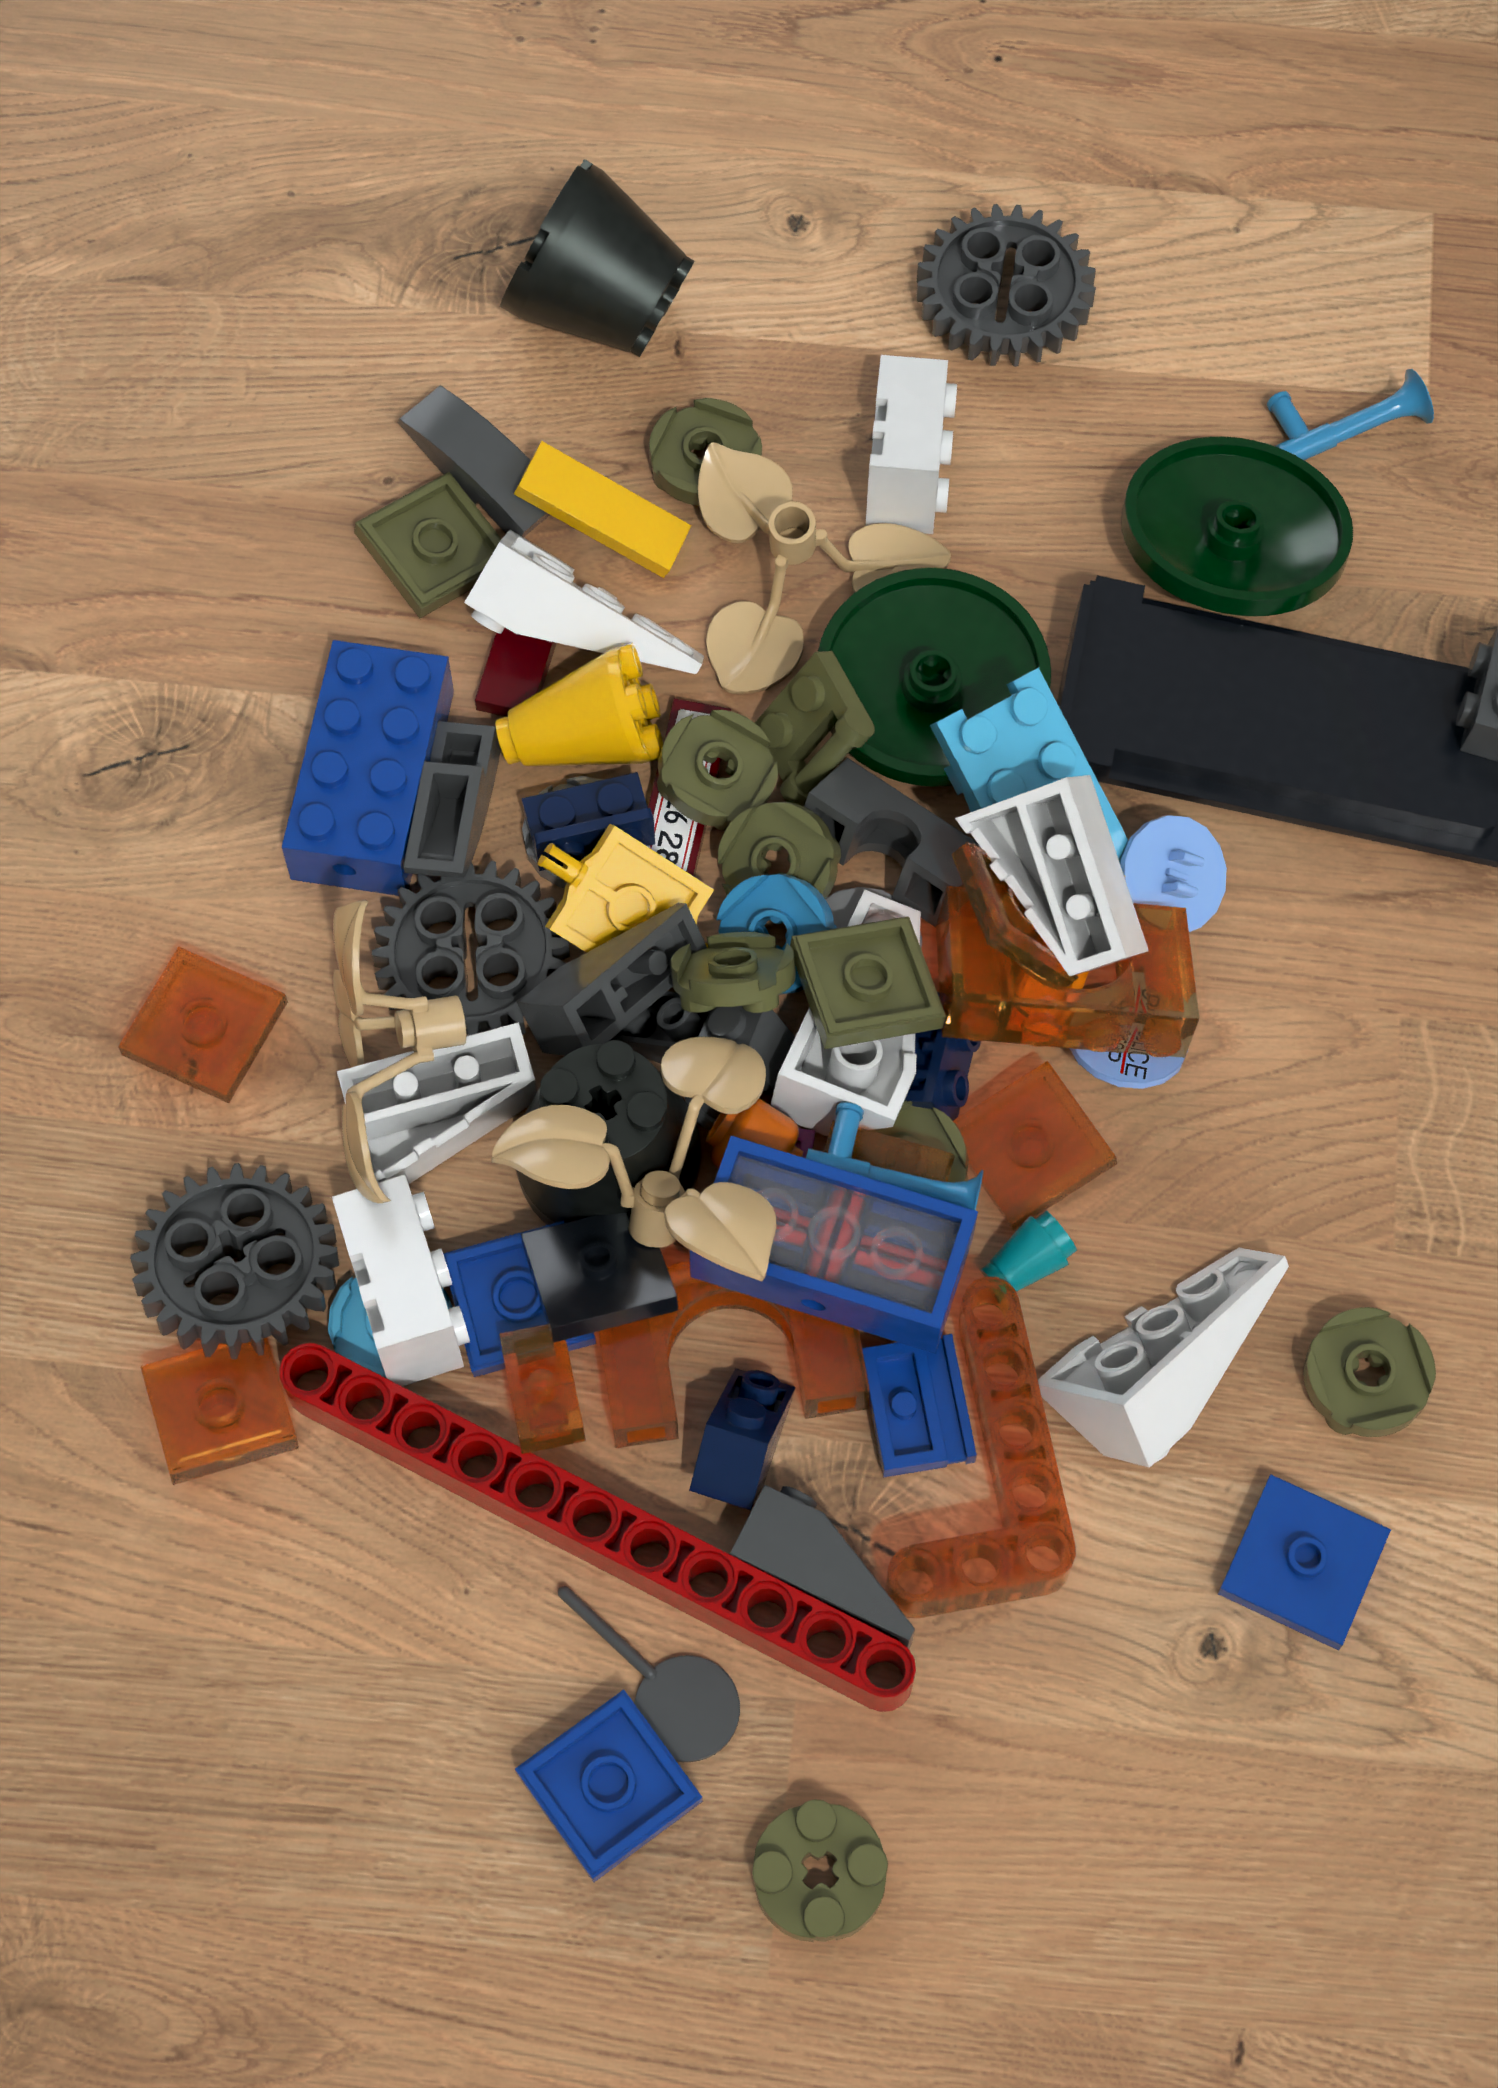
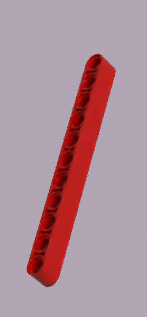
[279,1343,916,1712]

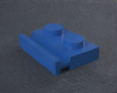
[860,1334,977,1478]

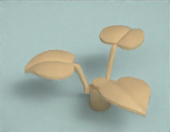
[698,442,951,694]
[333,900,466,1203]
[492,1037,777,1281]

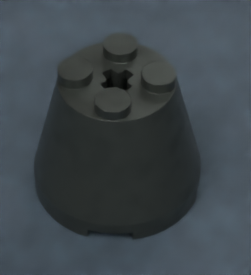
[500,159,695,357]
[517,1040,701,1225]

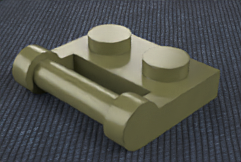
[755,651,875,806]

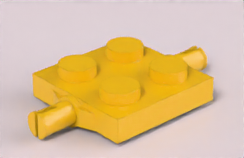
[538,824,714,953]

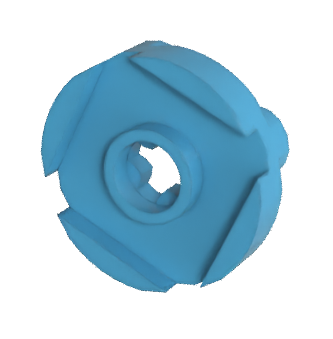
[717,874,837,995]

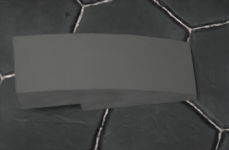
[397,385,550,538]
[403,721,501,878]

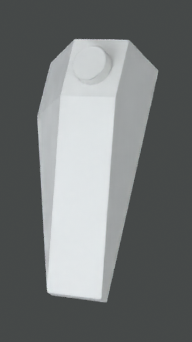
[464,530,704,674]
[1034,1248,1289,1468]

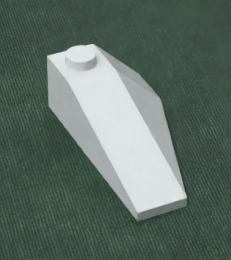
[771,889,921,1136]

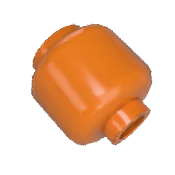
[706,1098,803,1168]

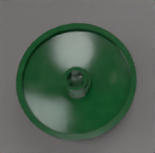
[1121,437,1353,616]
[818,568,1051,787]

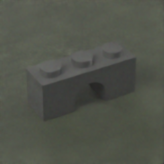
[804,758,991,931]

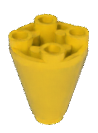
[496,643,664,766]

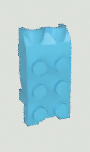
[930,667,1128,936]

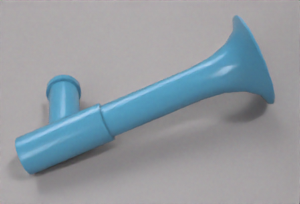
[1267,369,1434,460]
[806,1102,983,1210]

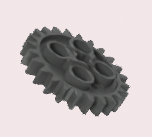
[916,204,1096,367]
[372,861,570,1036]
[130,1163,339,1359]

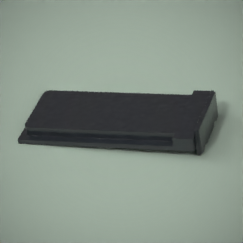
[1057,575,1498,868]

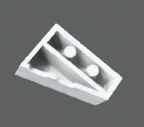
[866,355,957,534]
[955,775,1149,976]
[337,1022,536,1184]
[332,1174,470,1386]

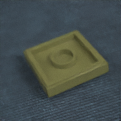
[354,472,501,619]
[790,916,946,1050]

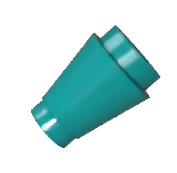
[981,1211,1077,1299]

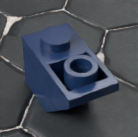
[689,1368,796,1510]

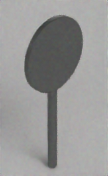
[558,1586,740,1762]

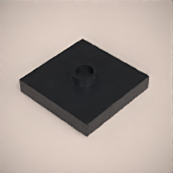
[521,1211,679,1343]

